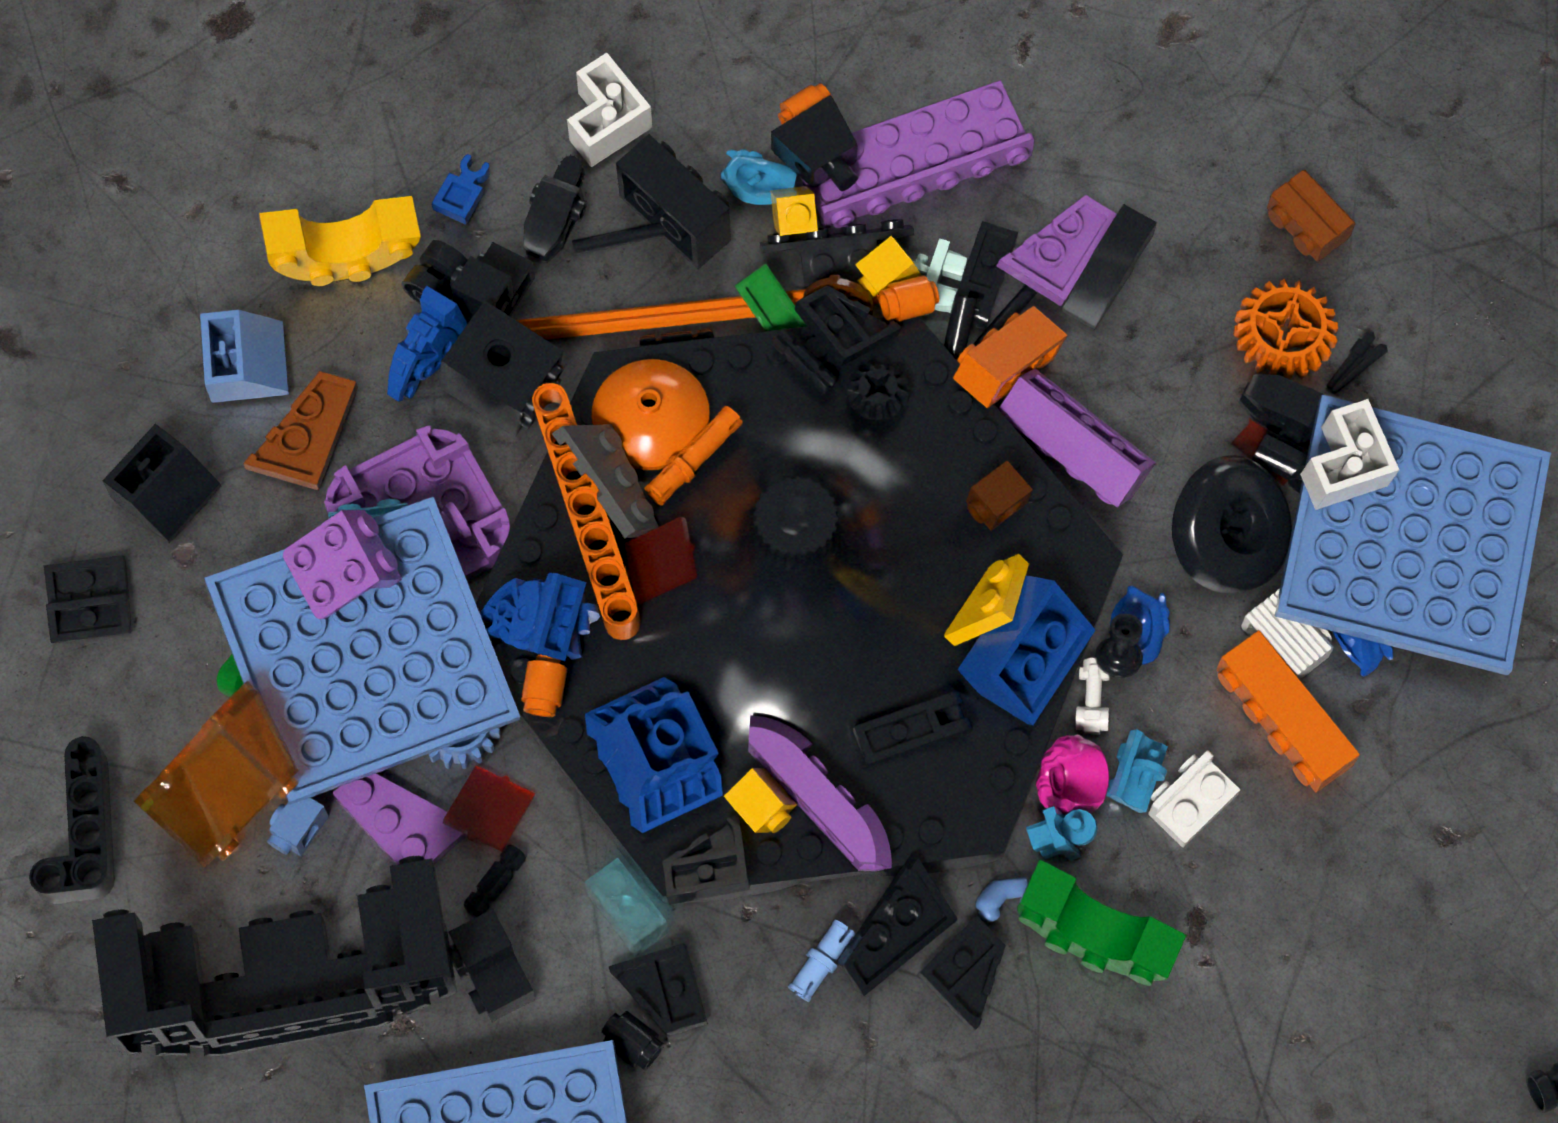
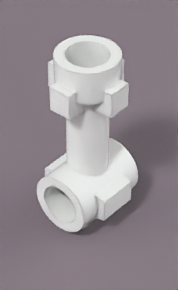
[1076,658,1110,735]

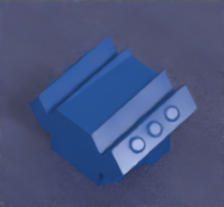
[585,677,723,833]

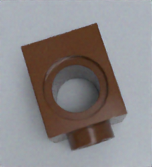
[966,461,1033,531]

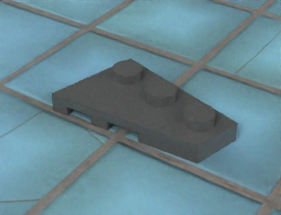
[552,424,660,538]

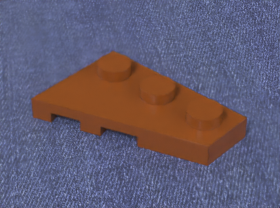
[243,371,358,491]

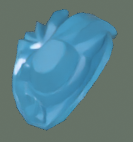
[720,149,797,205]

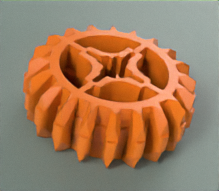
[1233,278,1338,380]

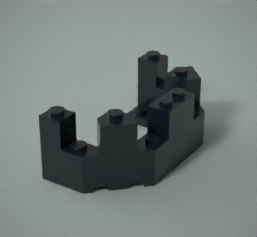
[92,856,457,1056]

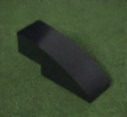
[1062,204,1157,330]

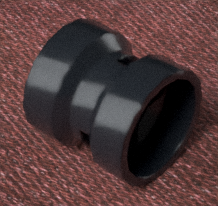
[1526,1062,1558,1113]

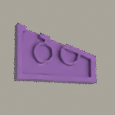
[996,195,1117,306]
[332,773,474,865]

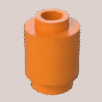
[778,83,833,124]
[879,275,939,322]
[521,655,567,717]

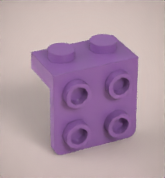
[283,510,402,619]

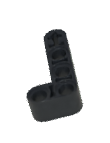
[29,736,115,904]

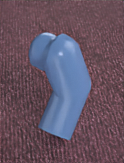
[976,876,1028,922]

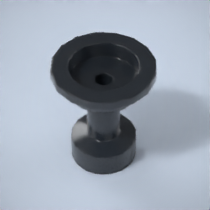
[1095,614,1143,678]

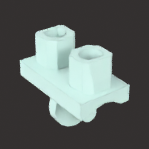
[913,238,968,317]

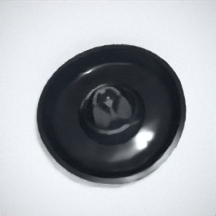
[1172,455,1292,593]

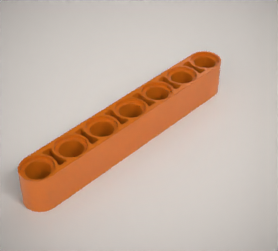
[532,383,641,640]

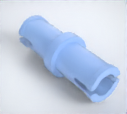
[788,919,856,1002]

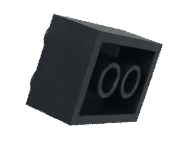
[616,134,731,270]

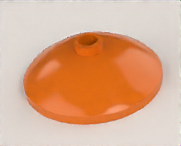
[592,359,710,470]

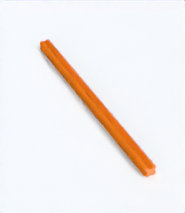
[516,283,879,340]

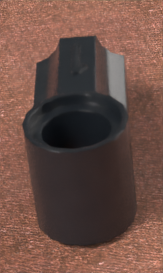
[1252,429,1309,494]

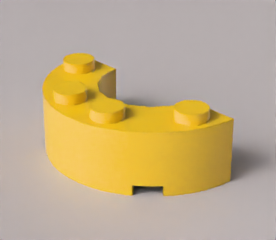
[259,196,421,286]

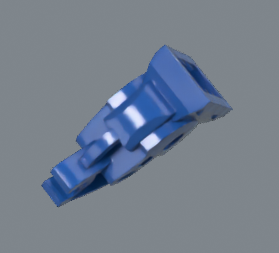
[387,286,467,402]
[480,573,586,661]

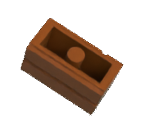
[1267,170,1356,262]

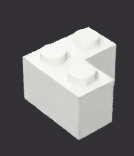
[567,53,652,167]
[1300,399,1399,510]

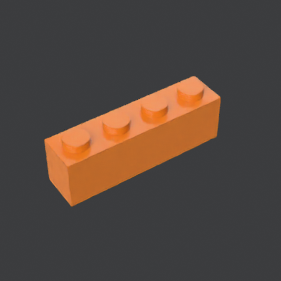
[1216,631,1360,793]

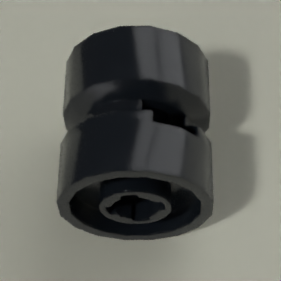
[401,240,468,305]

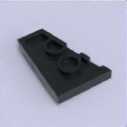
[837,854,958,996]

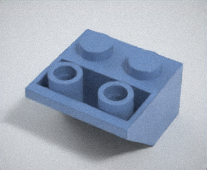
[200,310,289,403]

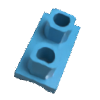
[1106,729,1168,813]
[1026,806,1098,861]

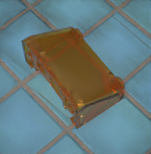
[134,681,299,868]

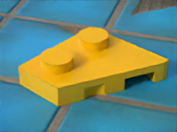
[944,554,1029,646]

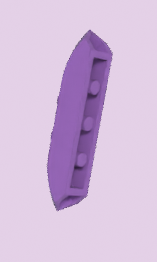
[748,715,892,871]

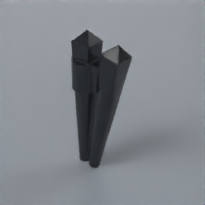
[1326,332,1388,394]

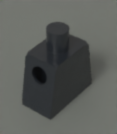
[771,95,858,191]

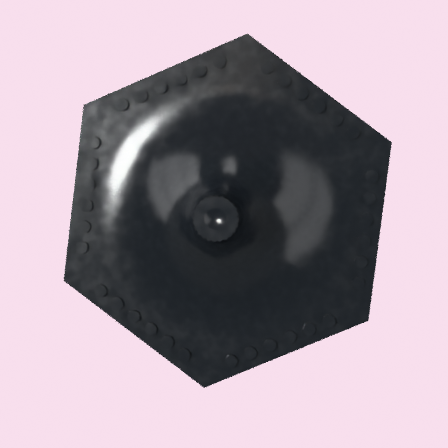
[476,317,1123,903]

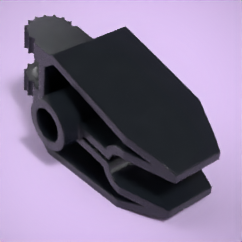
[523,154,587,263]
[1239,374,1324,446]

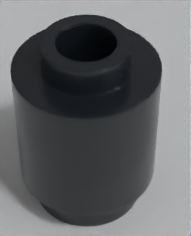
[601,1011,665,1071]

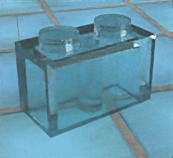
[585,858,668,957]

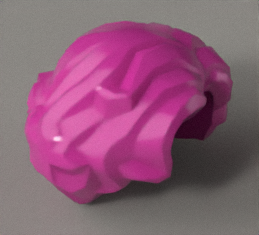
[1036,734,1109,815]

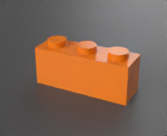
[953,306,1068,408]

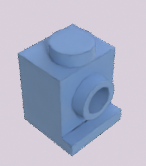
[267,798,328,856]

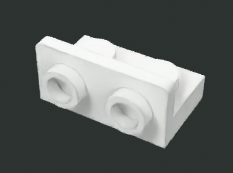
[1148,750,1241,848]

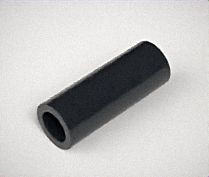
[944,294,977,359]

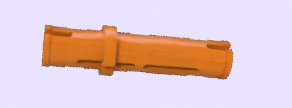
[644,406,743,505]

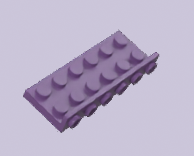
[800,80,1034,228]

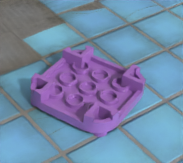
[324,425,511,581]

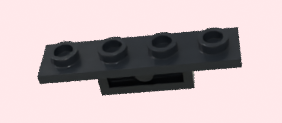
[760,219,914,287]

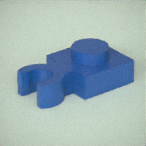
[432,154,490,225]

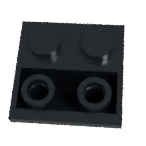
[102,423,221,543]

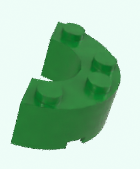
[1017,859,1187,986]

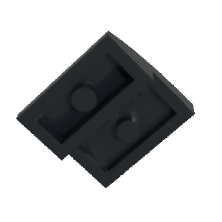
[44,555,131,644]

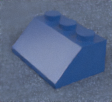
[957,575,1096,725]

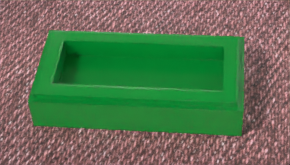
[734,264,807,331]

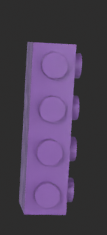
[999,369,1156,508]

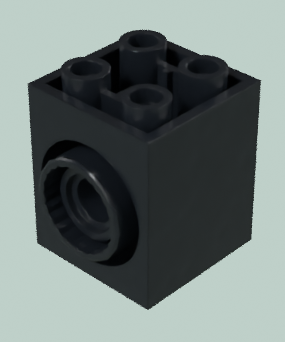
[438,301,565,437]

